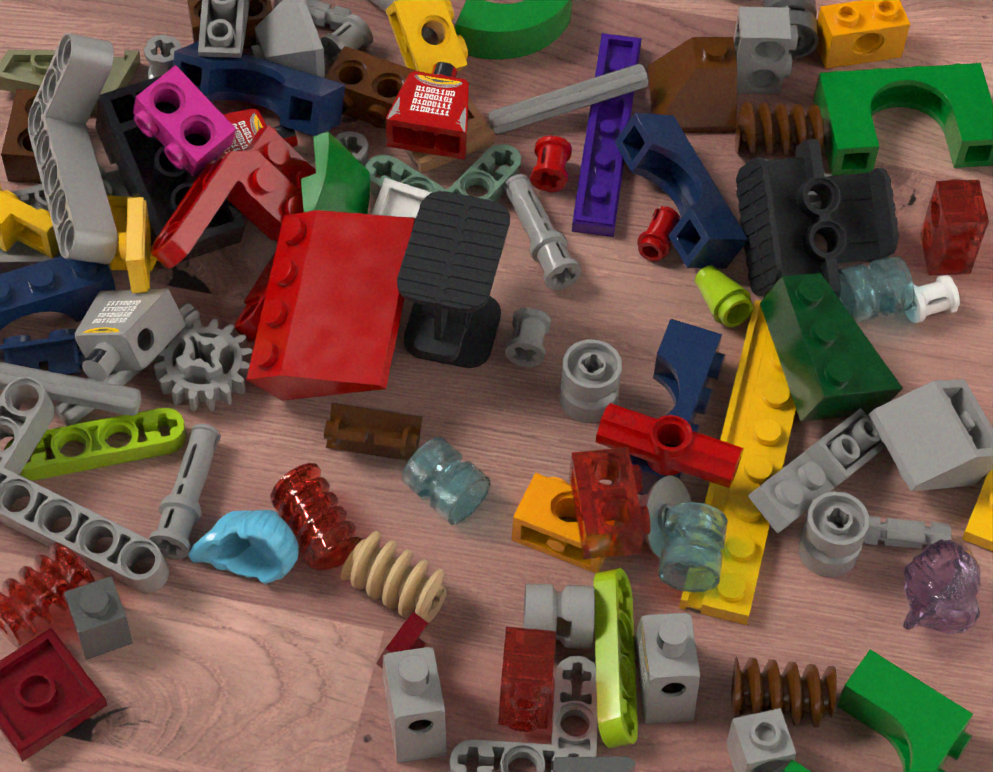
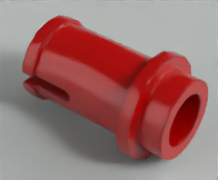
[637,206,680,261]

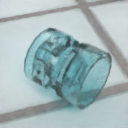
[838,255,914,324]
[402,437,491,525]
[658,502,728,592]

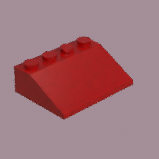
[246,210,416,401]

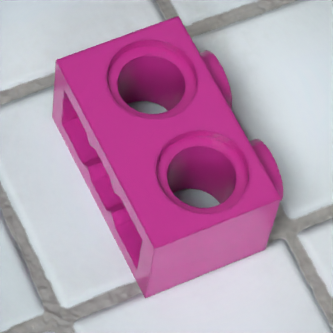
[133,65,236,177]

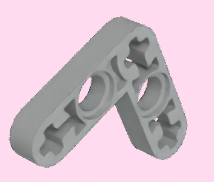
[449,656,598,772]

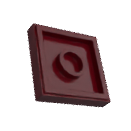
[0,627,107,762]

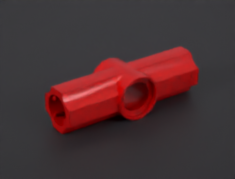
[595,403,744,488]

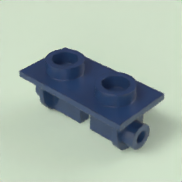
[0,329,86,375]

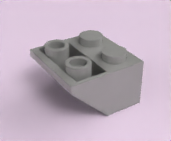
[869,379,993,491]

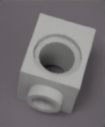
[726,708,796,772]

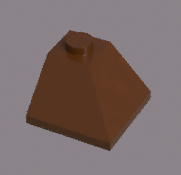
[647,37,737,133]

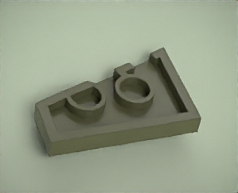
[0,50,140,111]

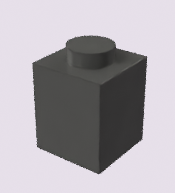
[64,576,133,660]

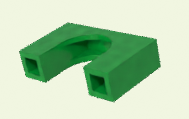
[813,63,993,176]
[783,649,973,772]

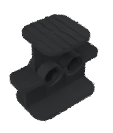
[736,139,899,298]
[397,191,510,368]

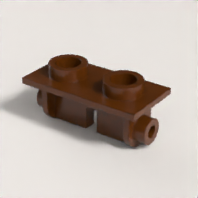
[324,402,423,462]

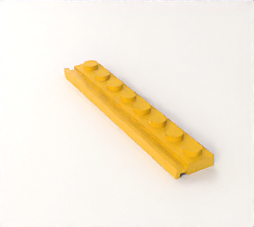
[679,300,796,625]

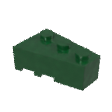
[760,273,903,422]

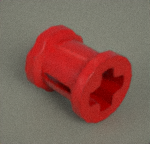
[530,135,572,192]

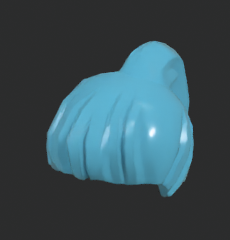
[188,509,299,585]

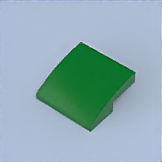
[301,131,370,214]

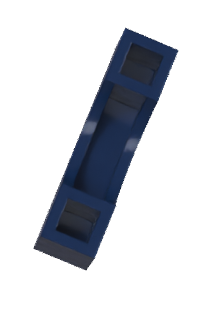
[173,41,346,136]
[614,113,748,269]
[0,256,116,331]
[611,319,726,495]

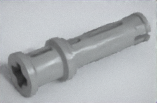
[503,174,582,290]
[149,424,221,559]

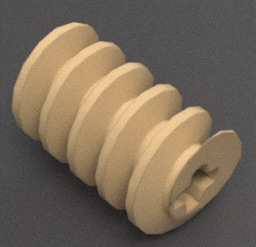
[340,530,447,623]

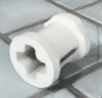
[901,275,960,323]

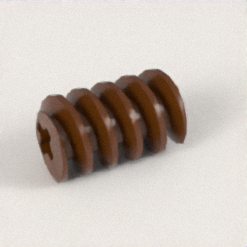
[735,101,824,156]
[731,656,837,728]

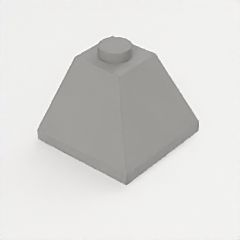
[250,0,325,78]

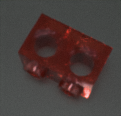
[920,179,989,276]
[569,447,651,560]
[498,627,556,732]

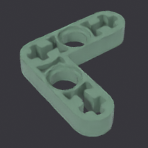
[365,144,521,202]

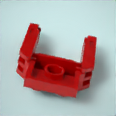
[149,124,316,342]

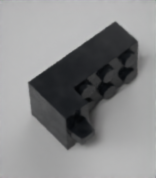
[95,69,246,269]

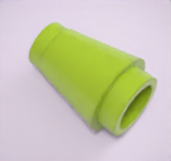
[695,265,753,327]

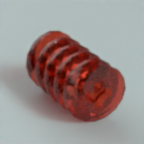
[270,463,363,571]
[0,542,95,648]

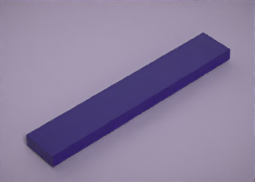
[571,33,642,237]

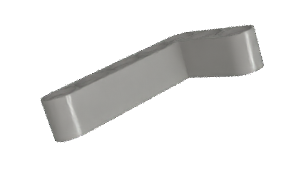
[28,33,118,264]
[0,376,169,593]

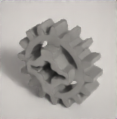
[154,319,252,411]

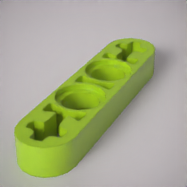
[4,408,186,481]
[593,568,638,748]

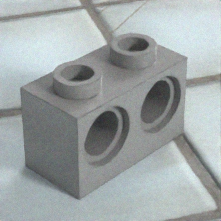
[734,7,798,94]

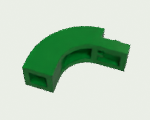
[455,0,573,60]

